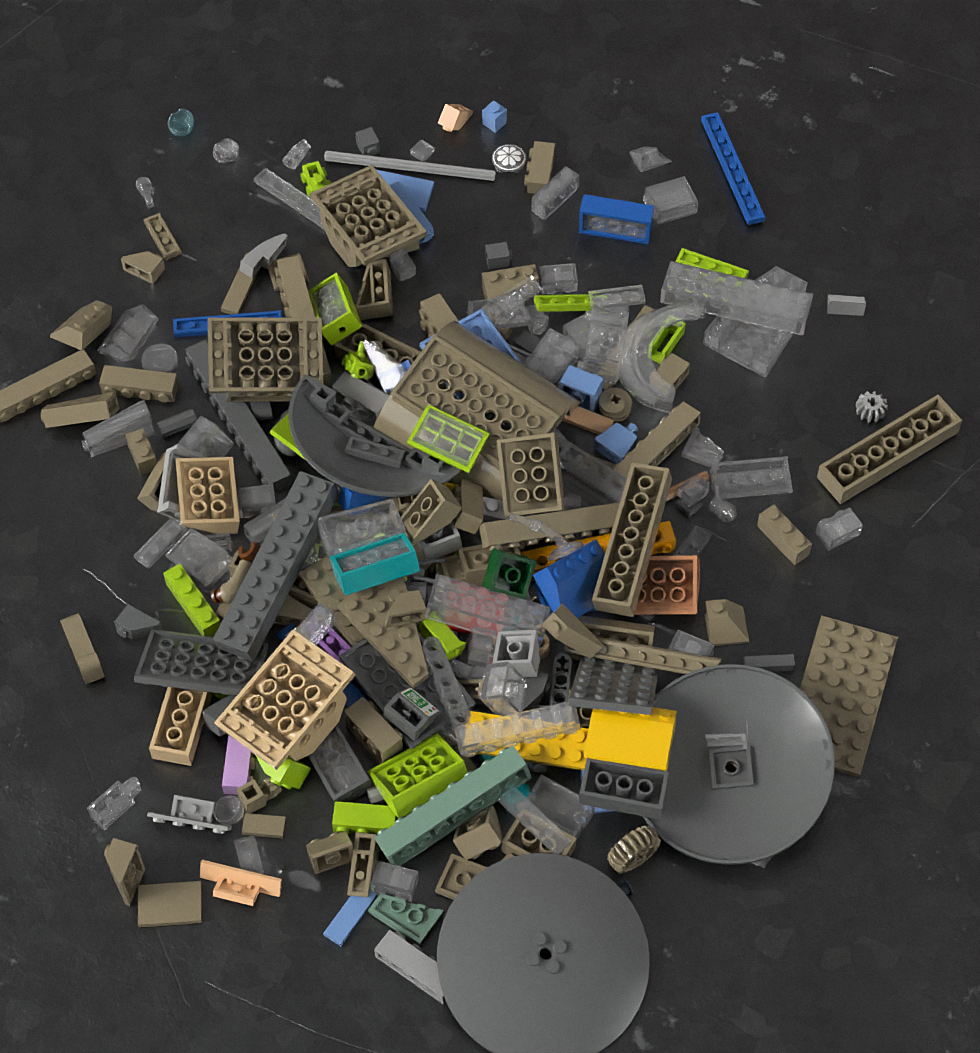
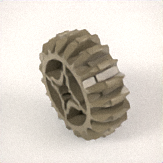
[607,826,661,873]

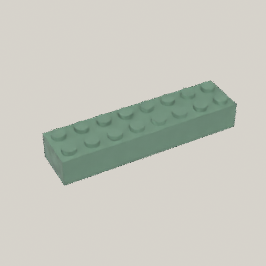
[374,745,532,870]

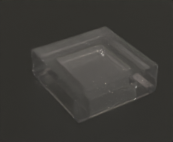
[410,140,435,162]

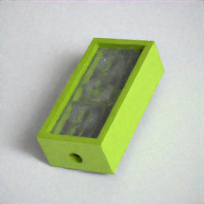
[308,272,362,346]

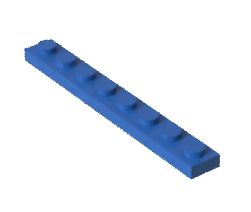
[701,112,765,225]

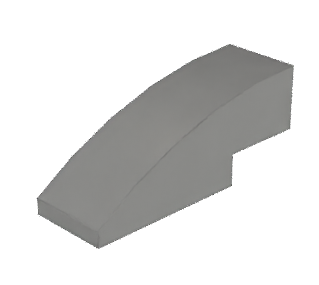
[240,234,288,278]

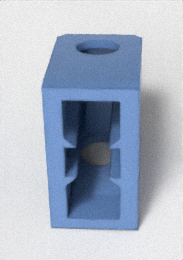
[594,423,638,464]

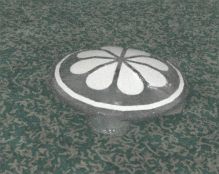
[492,144,526,172]

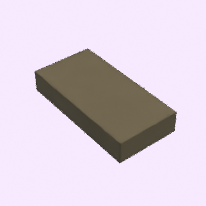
[242,813,286,839]

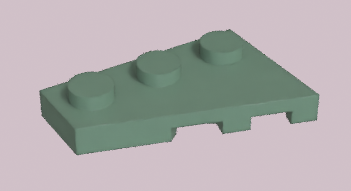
[368,893,444,946]

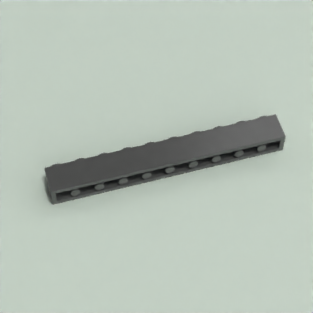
[185,340,292,494]

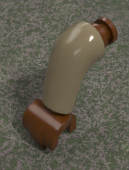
[211,541,261,604]

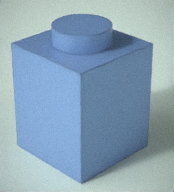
[482,101,507,133]

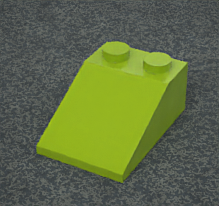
[256,756,311,789]

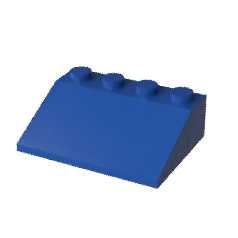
[533,539,605,618]

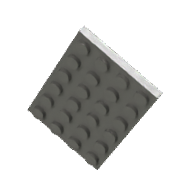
[134,629,268,695]
[339,630,476,749]
[568,656,660,715]

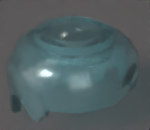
[167,109,194,136]

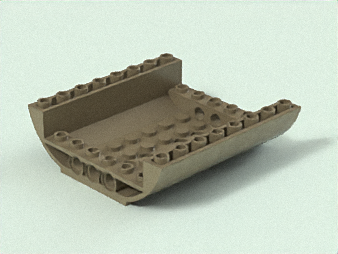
[373,321,580,501]

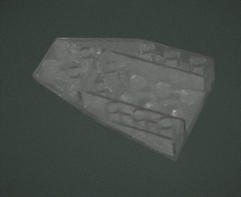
[703,266,808,378]

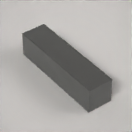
[743,654,795,672]

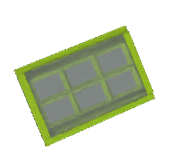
[407,404,490,473]

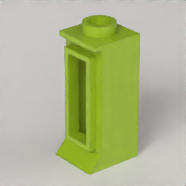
[647,316,686,364]
[417,610,466,663]

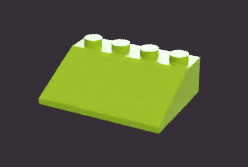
[367,733,468,818]

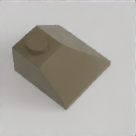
[704,599,749,647]

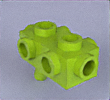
[300,161,331,197]
[342,341,374,380]

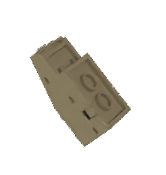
[435,545,521,593]

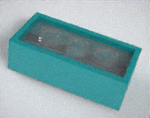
[330,533,420,596]

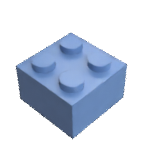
[560,365,603,413]

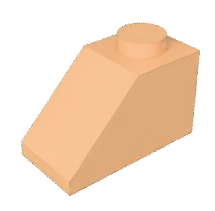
[438,104,474,132]

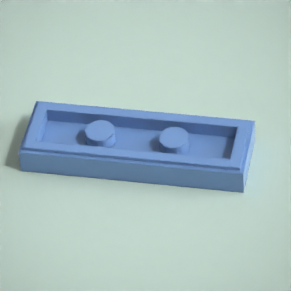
[323,890,377,946]

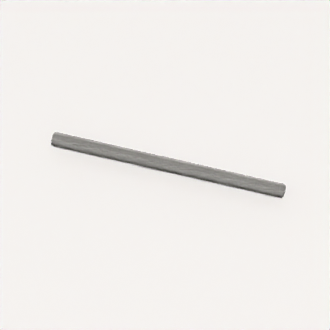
[324,150,496,181]

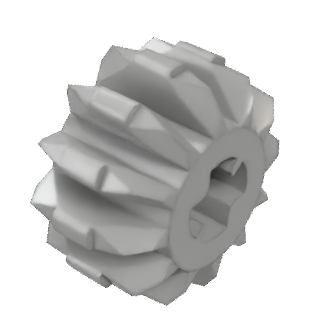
[856,391,888,423]

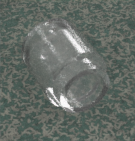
[708,496,737,523]

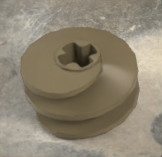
[599,388,632,423]

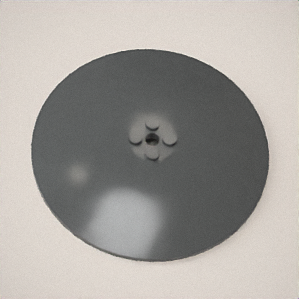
[643,664,835,865]
[437,853,649,1053]

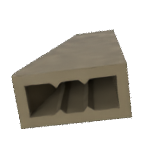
[41,391,120,428]

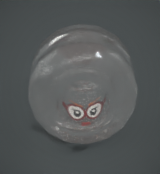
[213,138,239,164]

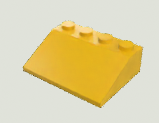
[584,707,677,770]

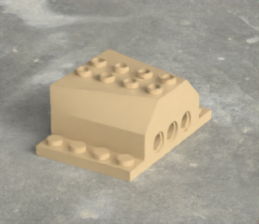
[214,630,355,770]

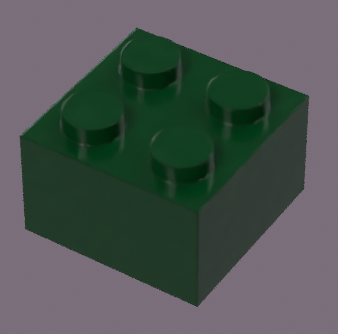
[482,548,537,599]

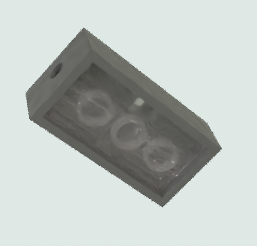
[308,725,373,803]

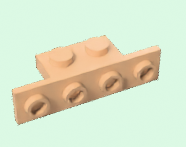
[200,860,282,906]

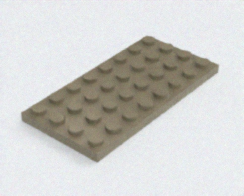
[800,615,898,778]

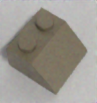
[453,805,503,861]
[306,831,353,874]

